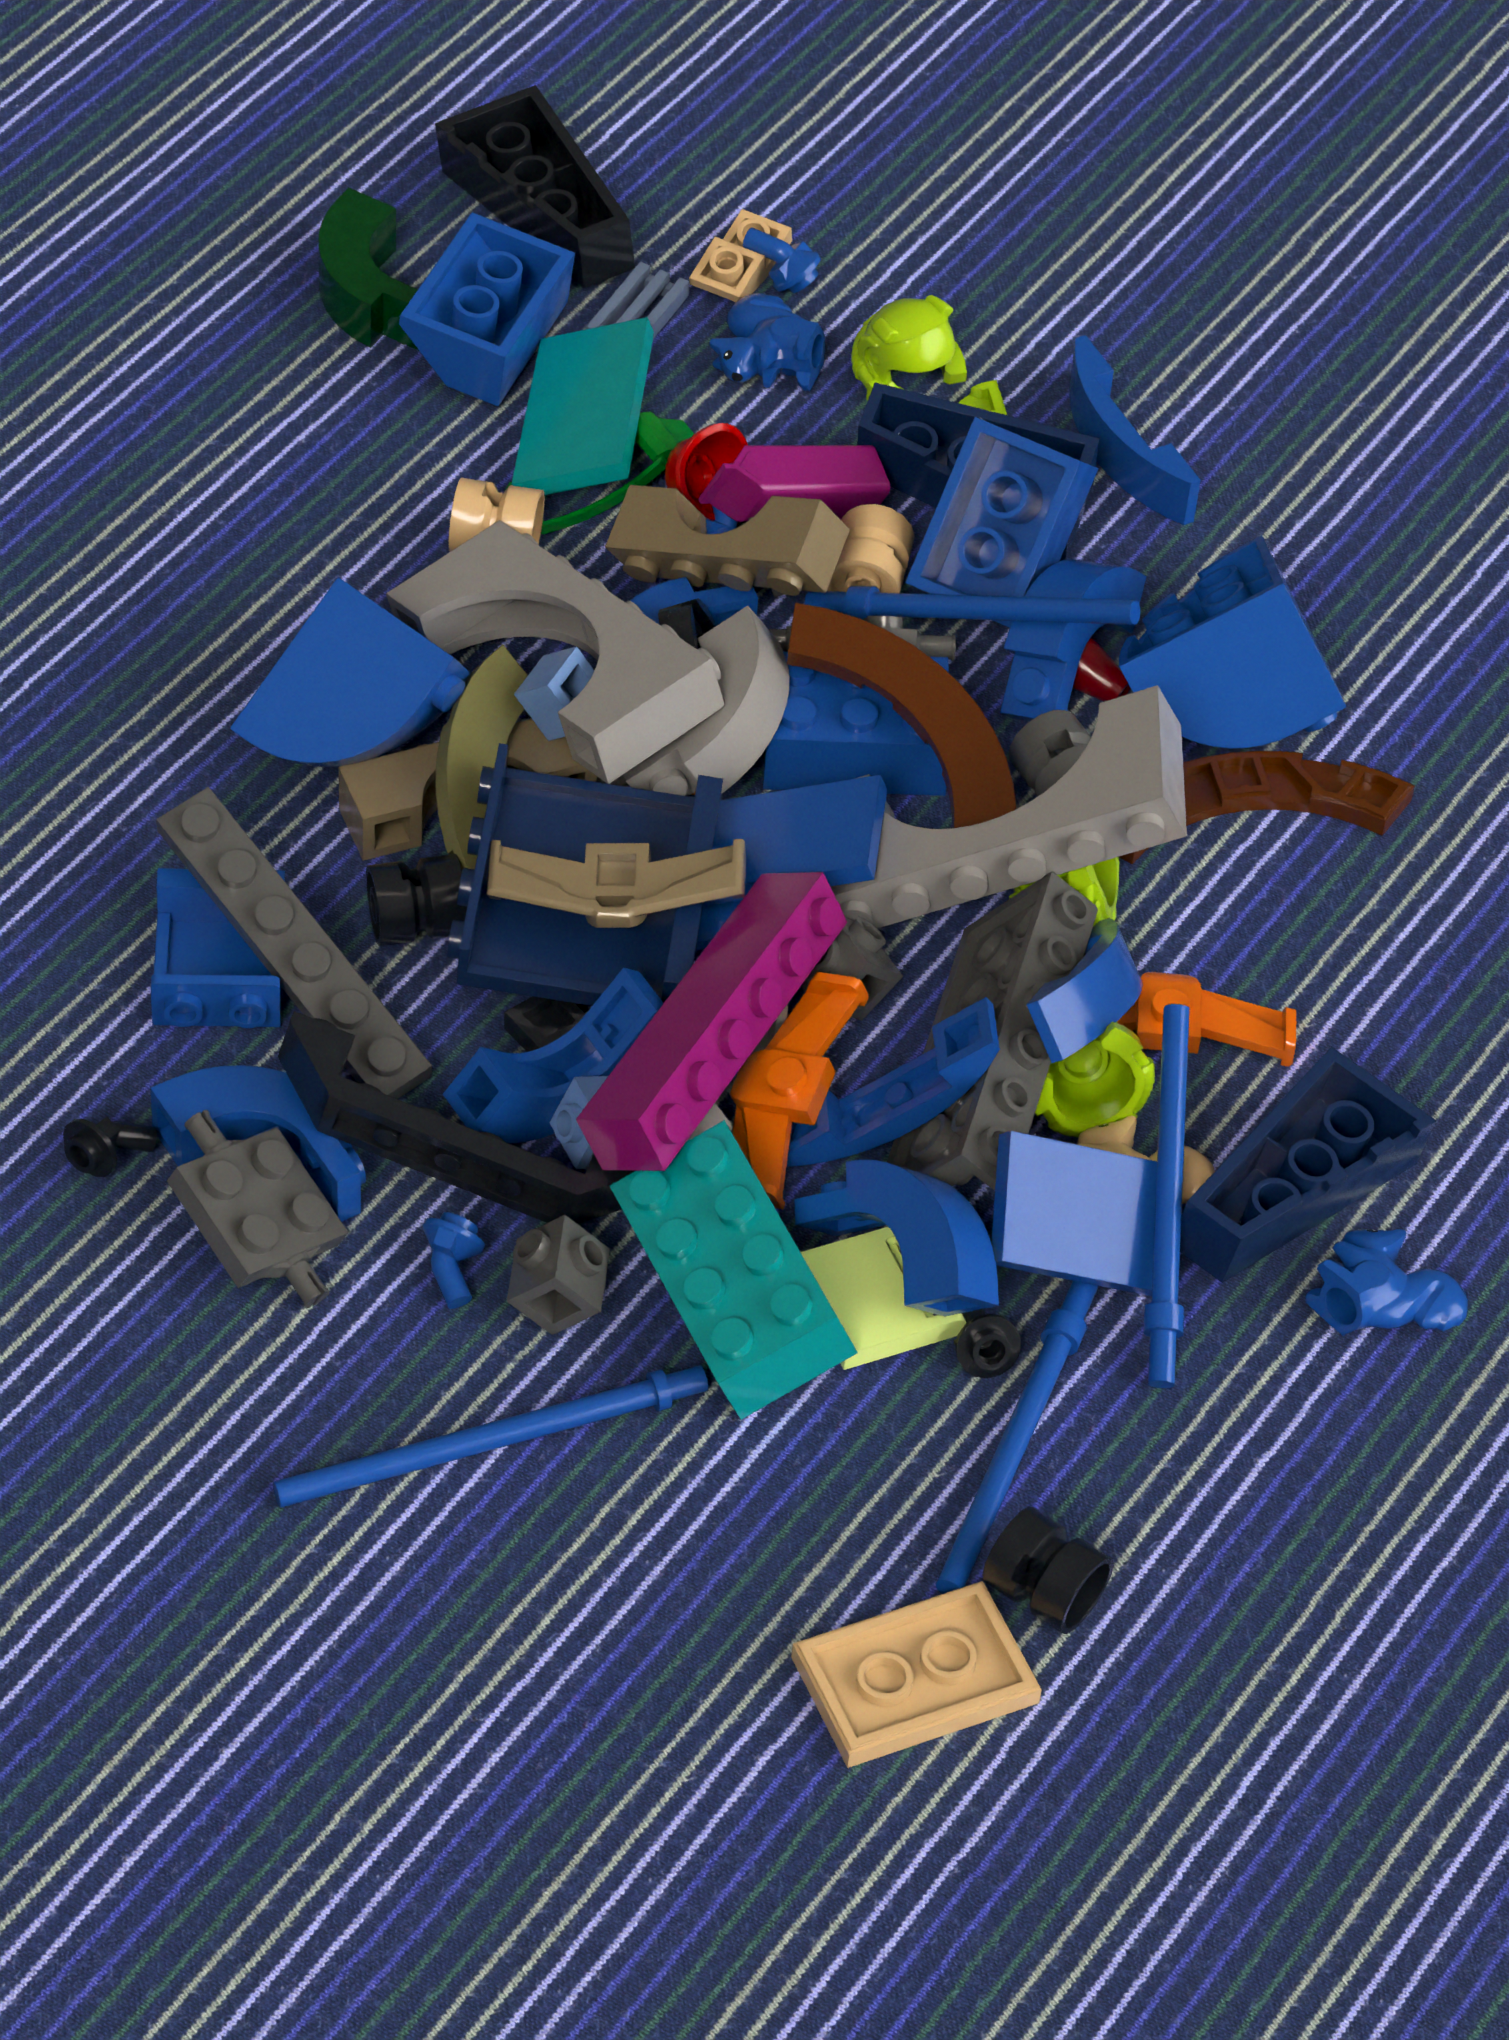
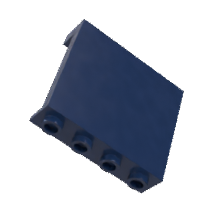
[447,743,723,1006]

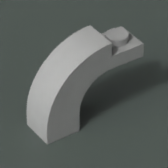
[623,606,790,796]

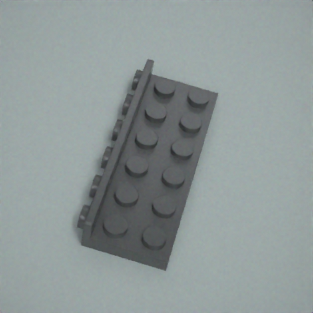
[887,872,1098,1190]

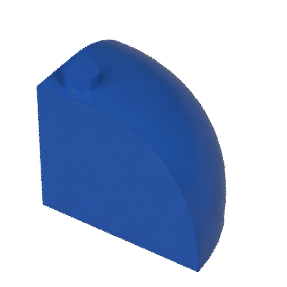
[1119,535,1347,748]
[230,577,472,767]

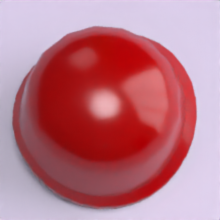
[665,423,748,523]

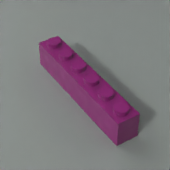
[576,872,847,1171]

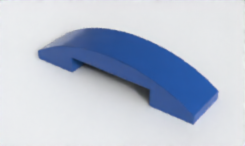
[1069,335,1201,525]
[1027,918,1143,1063]
[787,997,1000,1167]

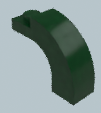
[318,188,419,351]

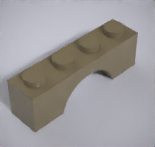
[605,485,850,596]
[339,719,597,861]

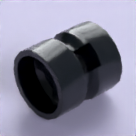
[366,854,467,946]
[982,1506,1114,1634]

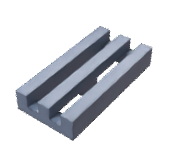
[586,262,690,339]

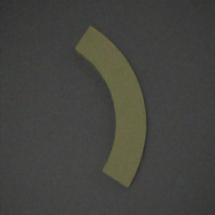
[436,644,528,870]

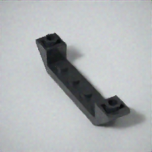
[278,1011,636,1224]

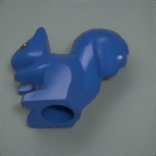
[709,293,825,391]
[1305,1229,1468,1336]

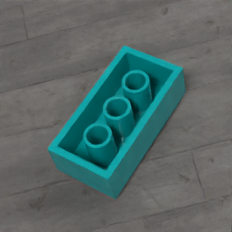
[610,1120,858,1420]

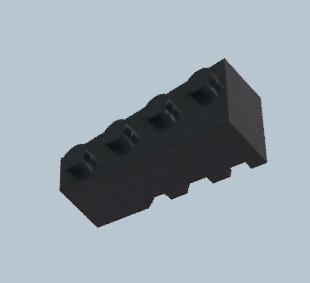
[435,85,635,288]

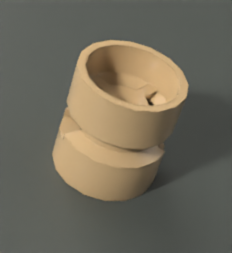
[449,478,545,552]
[827,504,915,593]

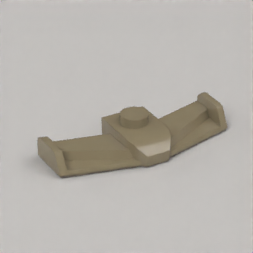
[487,839,746,928]

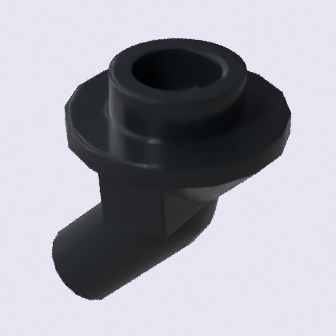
[63,1117,157,1177]
[953,1309,1021,1378]

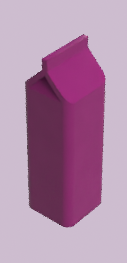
[698,445,890,521]

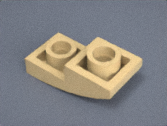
[689,209,792,302]

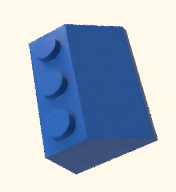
[399,212,575,406]

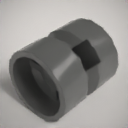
[1009,710,1091,797]

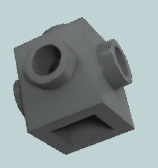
[801,917,903,1021]
[507,1215,610,1335]

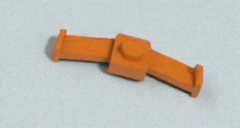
[729,972,869,1210]
[1117,972,1296,1066]

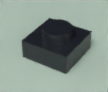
[504,996,585,1052]

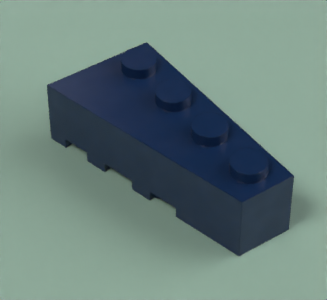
[857,383,1099,561]
[1180,1046,1437,1283]

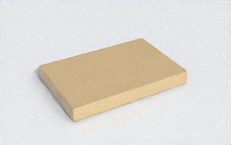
[791,1581,1042,1768]

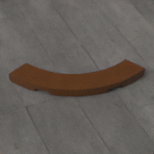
[787,603,1016,828]
[1119,751,1415,864]

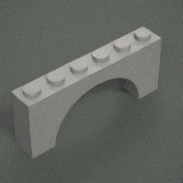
[386,520,725,784]
[831,685,1187,928]

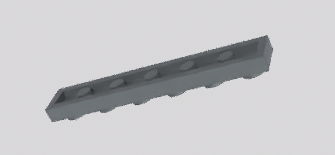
[156,787,432,1099]

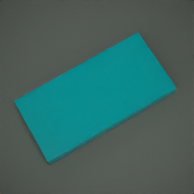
[512,317,654,495]

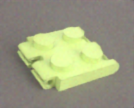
[800,1227,967,1370]

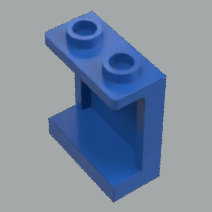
[150,868,285,1028]

